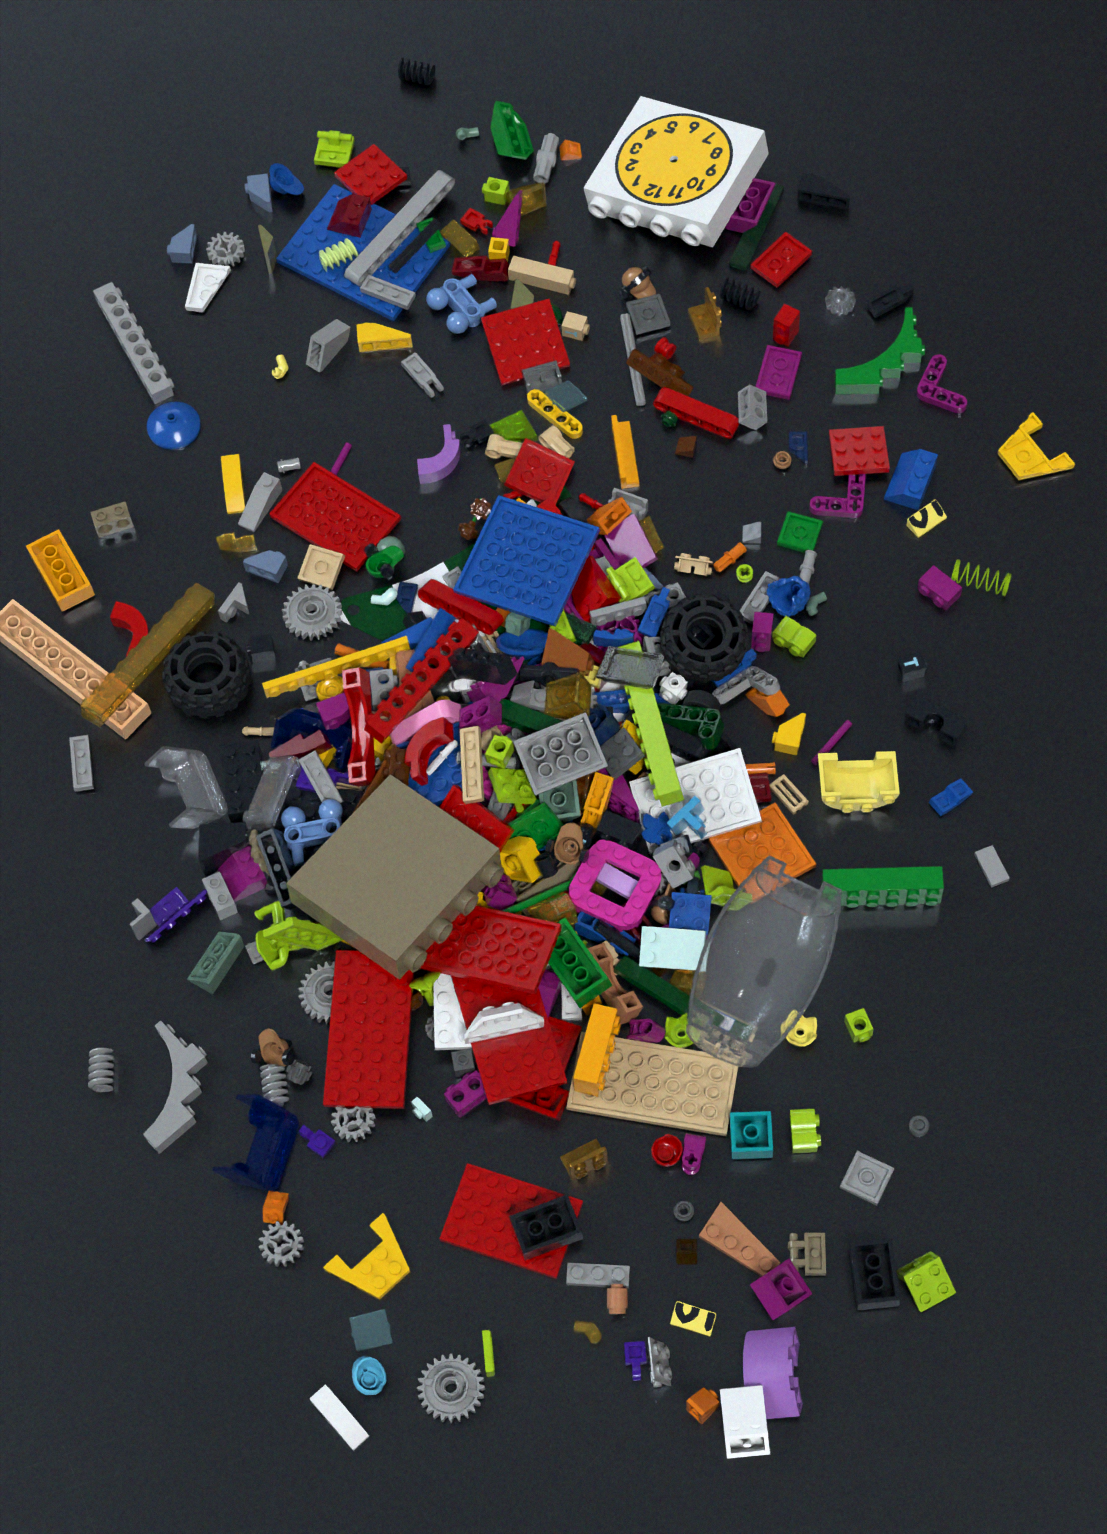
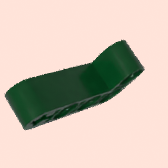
[499,699,563,733]
[657,703,724,750]

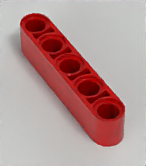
[653,387,740,439]
[418,579,504,635]

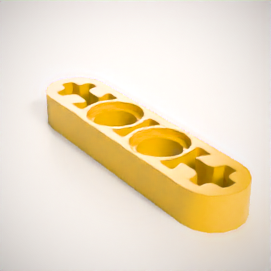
[527,389,583,439]

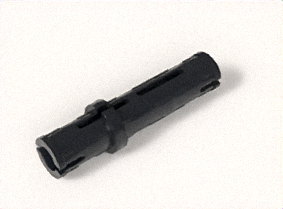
[593,919,640,962]

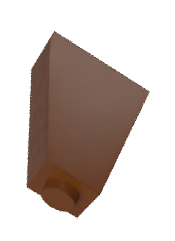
[541,628,594,676]

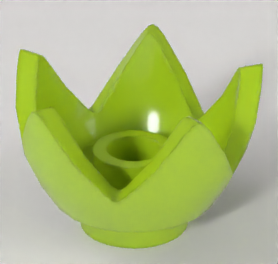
[665,1013,700,1048]

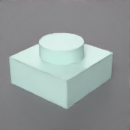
[411,1097,433,1122]

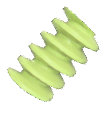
[319,238,358,272]

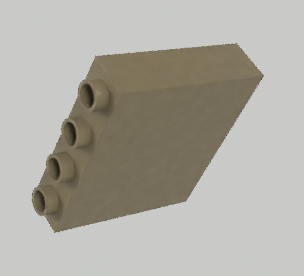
[286,774,504,980]

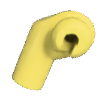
[272,354,288,379]

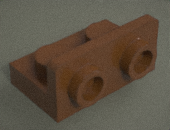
[382,744,410,786]

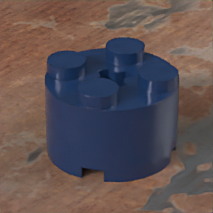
[581,705,621,746]

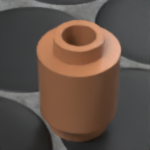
[607,1284,628,1314]

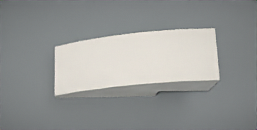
[310,1384,369,1451]

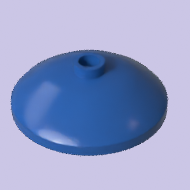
[147,401,201,449]
[496,629,548,660]

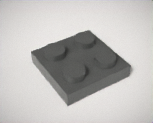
[626,294,670,335]
[600,728,645,780]

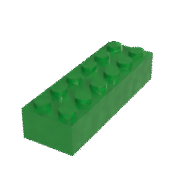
[821,866,944,908]

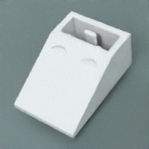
[720,1385,770,1458]

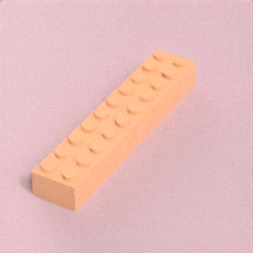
[0,599,151,740]

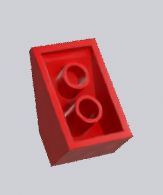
[571,556,621,623]

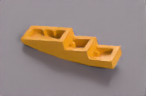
[580,772,614,844]

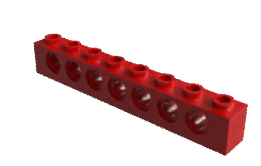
[364,618,479,744]

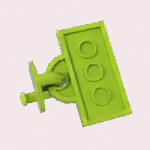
[254,901,343,970]

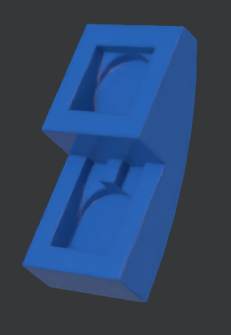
[928,778,973,816]

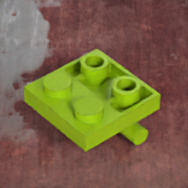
[314,130,355,167]
[606,557,655,603]
[488,768,536,813]

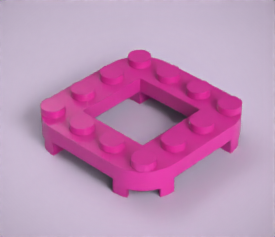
[569,840,661,932]

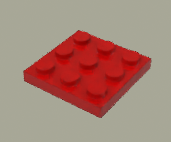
[334,144,408,205]
[829,426,890,476]
[504,438,575,505]

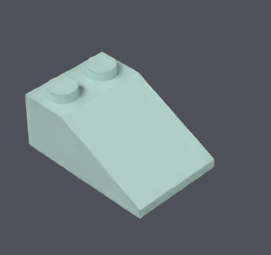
[639,926,706,971]

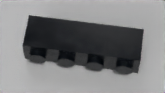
[448,648,518,685]
[256,828,297,910]

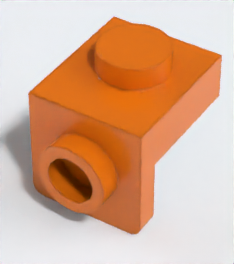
[263,1191,289,1225]

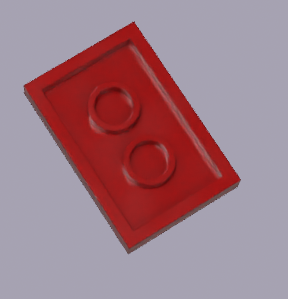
[751,232,812,288]

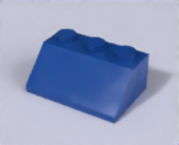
[884,449,938,511]

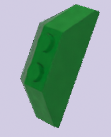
[490,101,534,160]

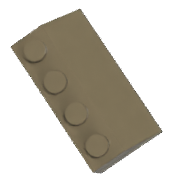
[512,862,582,917]

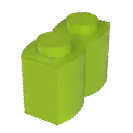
[772,616,816,657]
[789,1109,821,1153]

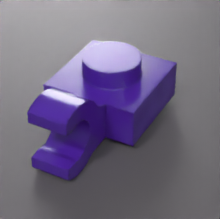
[299,1125,336,1159]
[624,1341,647,1381]

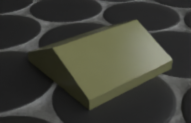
[258,225,277,274]

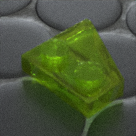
[489,410,538,442]

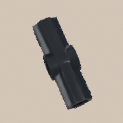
[520,662,579,688]

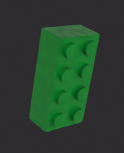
[548,917,613,1008]

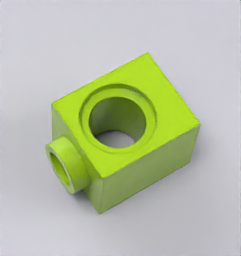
[482,177,510,205]
[485,735,514,769]
[844,1008,873,1043]

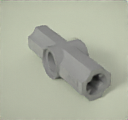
[534,133,559,184]

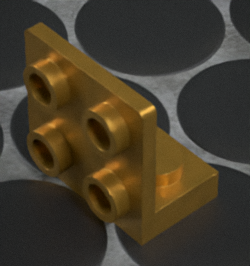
[688,287,722,341]
[560,1139,608,1180]

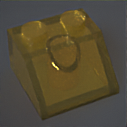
[545,672,592,720]

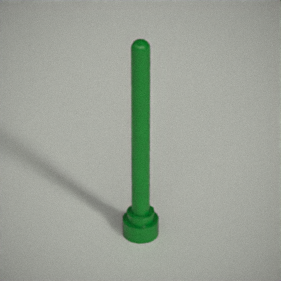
[502,873,576,914]

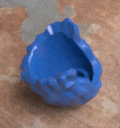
[767,576,811,617]

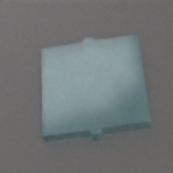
[545,380,588,413]
[349,1309,392,1352]

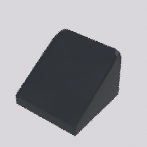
[403,611,427,629]

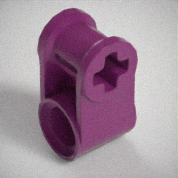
[626,1019,665,1043]
[682,1133,706,1175]

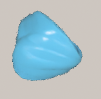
[352,1356,386,1395]

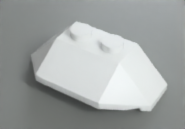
[464,1002,544,1044]

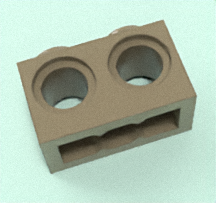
[90,501,134,538]

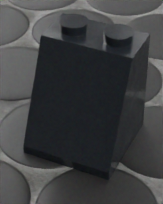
[199,822,252,875]

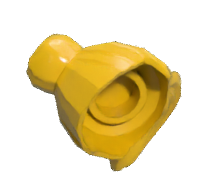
[316,675,344,701]

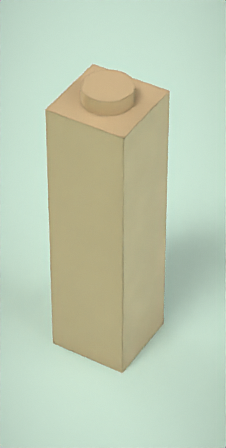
[508,256,576,295]

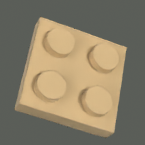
[297,544,345,590]

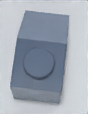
[245,173,273,212]
[167,224,197,263]
[243,550,288,583]

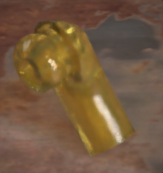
[574,1321,602,1343]

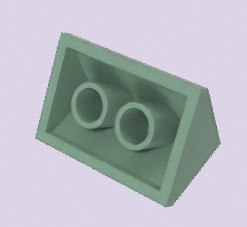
[539,779,581,823]
[187,931,244,994]

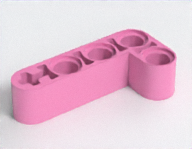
[390,700,462,745]

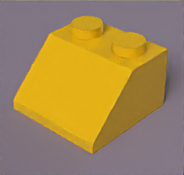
[500,836,541,883]

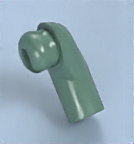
[456,127,479,140]
[805,592,827,616]

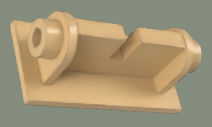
[674,553,713,576]

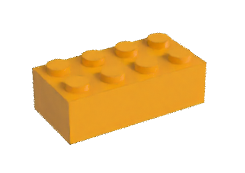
[26,529,95,612]
[573,1003,621,1097]

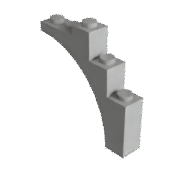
[143,1021,208,1154]

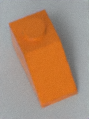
[587,497,632,535]
[745,687,790,717]
[686,1387,719,1425]

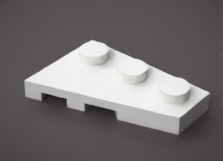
[185,263,231,312]

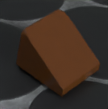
[675,436,697,458]

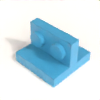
[667,796,707,839]

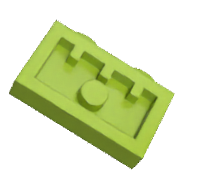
[701,865,751,909]
[896,1251,956,1312]

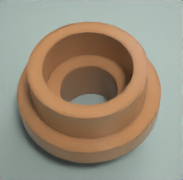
[773,451,792,469]

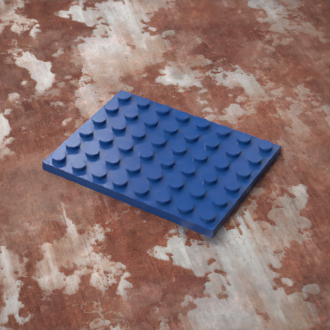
[276,184,451,321]

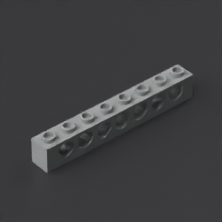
[93,282,174,404]

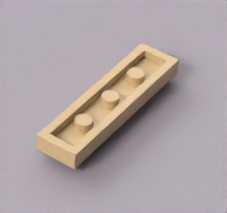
[460,726,484,804]

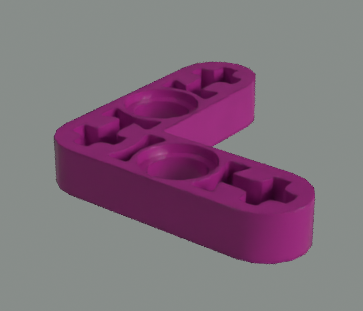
[916,354,967,413]
[809,474,866,518]

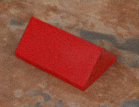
[506,1088,570,1121]

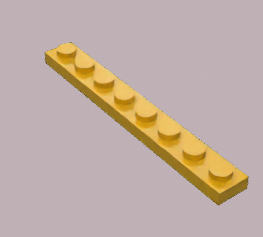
[262,636,410,698]

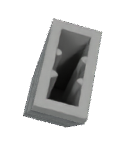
[306,319,350,373]

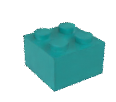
[730,1111,773,1159]

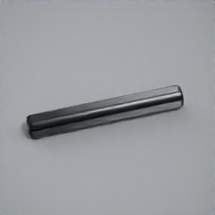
[389,219,441,273]

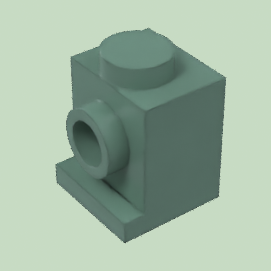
[505,612,531,636]

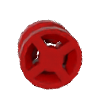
[654,337,677,360]

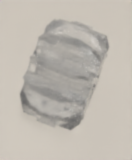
[825,285,856,316]

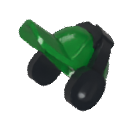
[364,544,404,581]

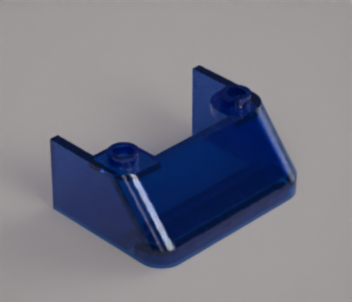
[271,708,352,769]
[212,1094,299,1191]

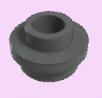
[674,1201,694,1221]

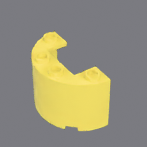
[818,751,900,813]

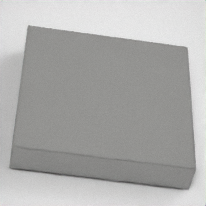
[840,1151,895,1206]

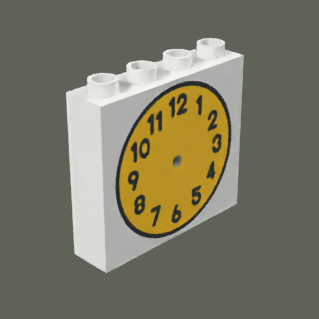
[584,96,769,247]

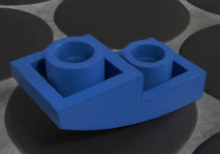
[593,628,634,648]

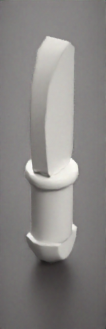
[426,740,458,775]

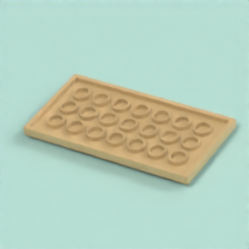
[566,1032,740,1136]

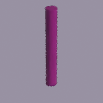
[330,442,352,475]
[811,720,852,766]

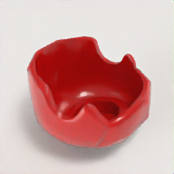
[651,1134,683,1167]

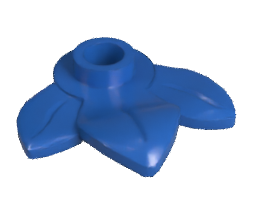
[641,812,672,846]

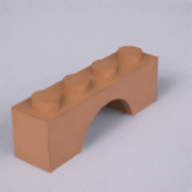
[588,943,643,1025]

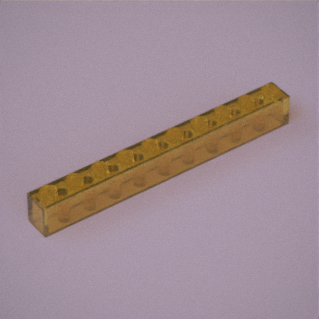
[80,583,215,727]

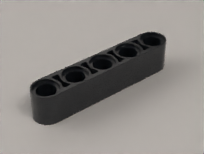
[621,709,713,762]

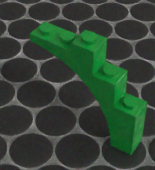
[835,307,925,394]

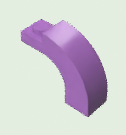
[417,424,461,484]

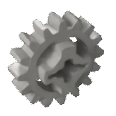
[206,232,245,266]
[331,1106,376,1142]
[259,1221,304,1267]

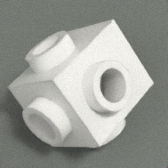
[659,672,688,705]

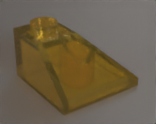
[506,182,547,216]
[526,892,578,925]

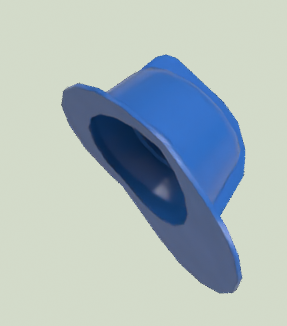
[269,163,304,195]

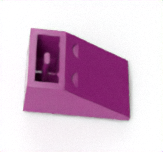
[466,656,525,703]
[592,768,640,824]

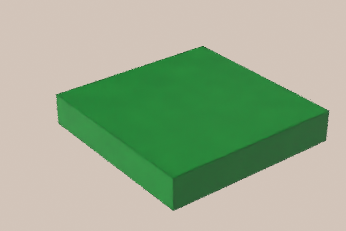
[777,511,823,553]

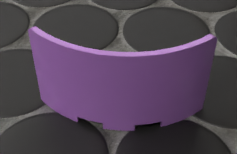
[743,1327,803,1419]

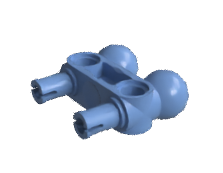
[426,274,497,334]
[281,799,343,866]

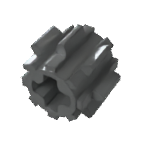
[286,1059,312,1085]

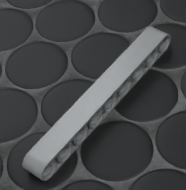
[344,170,455,286]

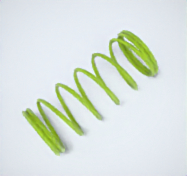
[951,559,1012,597]

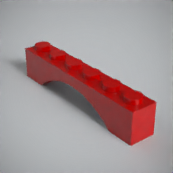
[342,667,376,787]

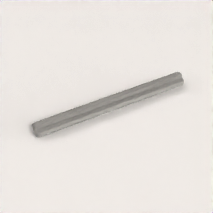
[620,313,646,406]

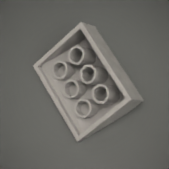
[513,712,608,796]

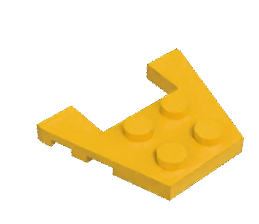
[997,412,1075,480]
[323,1213,410,1300]

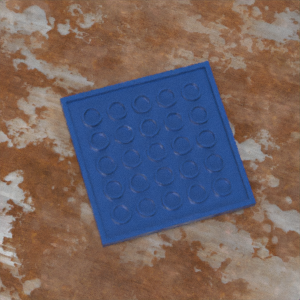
[453,495,600,627]

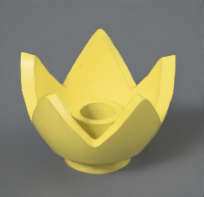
[782,1011,817,1047]

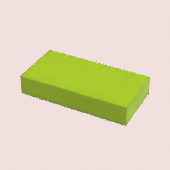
[482,1330,495,1377]

